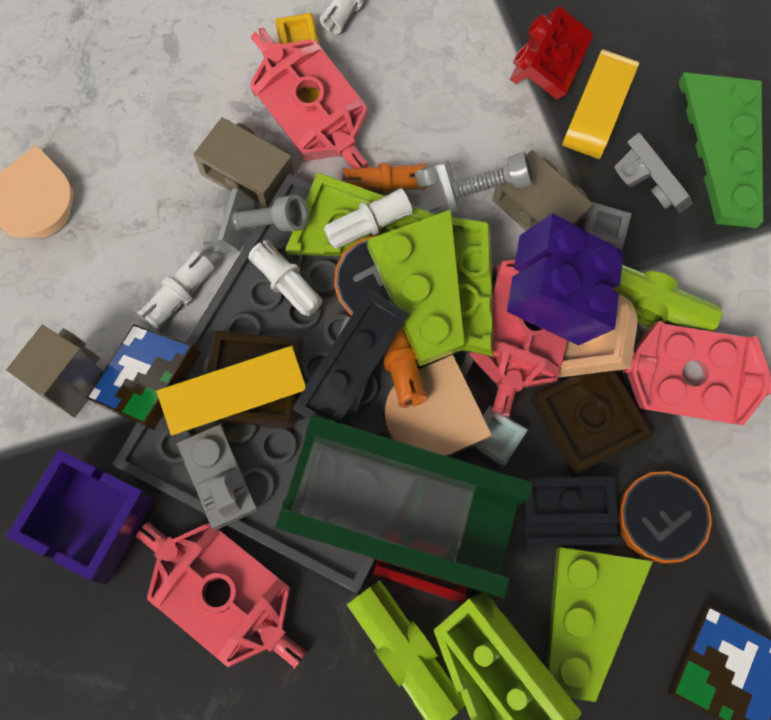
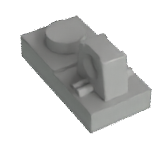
[614,132,693,214]
[177,424,258,531]

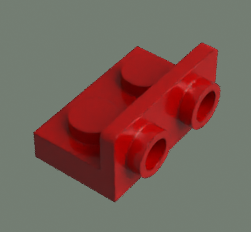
[510,5,594,100]

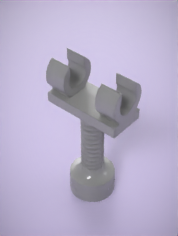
[414,152,534,219]
[203,188,308,254]

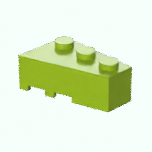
[434,592,582,720]

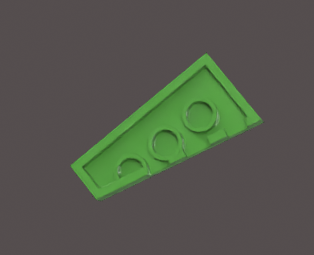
[678,72,763,229]

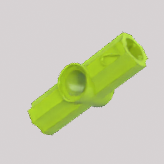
[613,265,723,332]
[347,580,465,720]

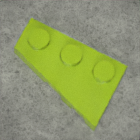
[285,172,436,256]
[367,209,465,366]
[452,217,494,357]
[546,547,653,702]

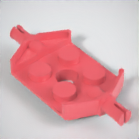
[250,28,369,168]
[469,260,568,417]
[623,321,771,426]
[136,522,308,669]

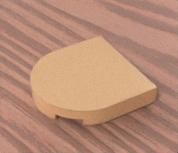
[0,145,74,239]
[558,293,638,378]
[385,355,492,457]

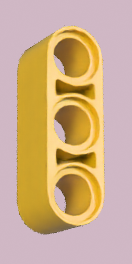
[562,49,639,160]

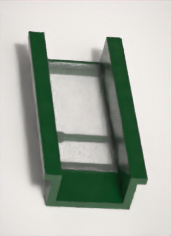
[275,414,533,598]

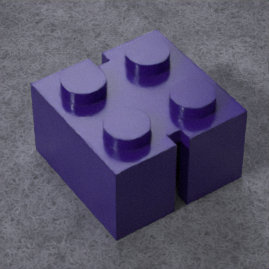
[507,213,624,346]
[6,449,155,584]

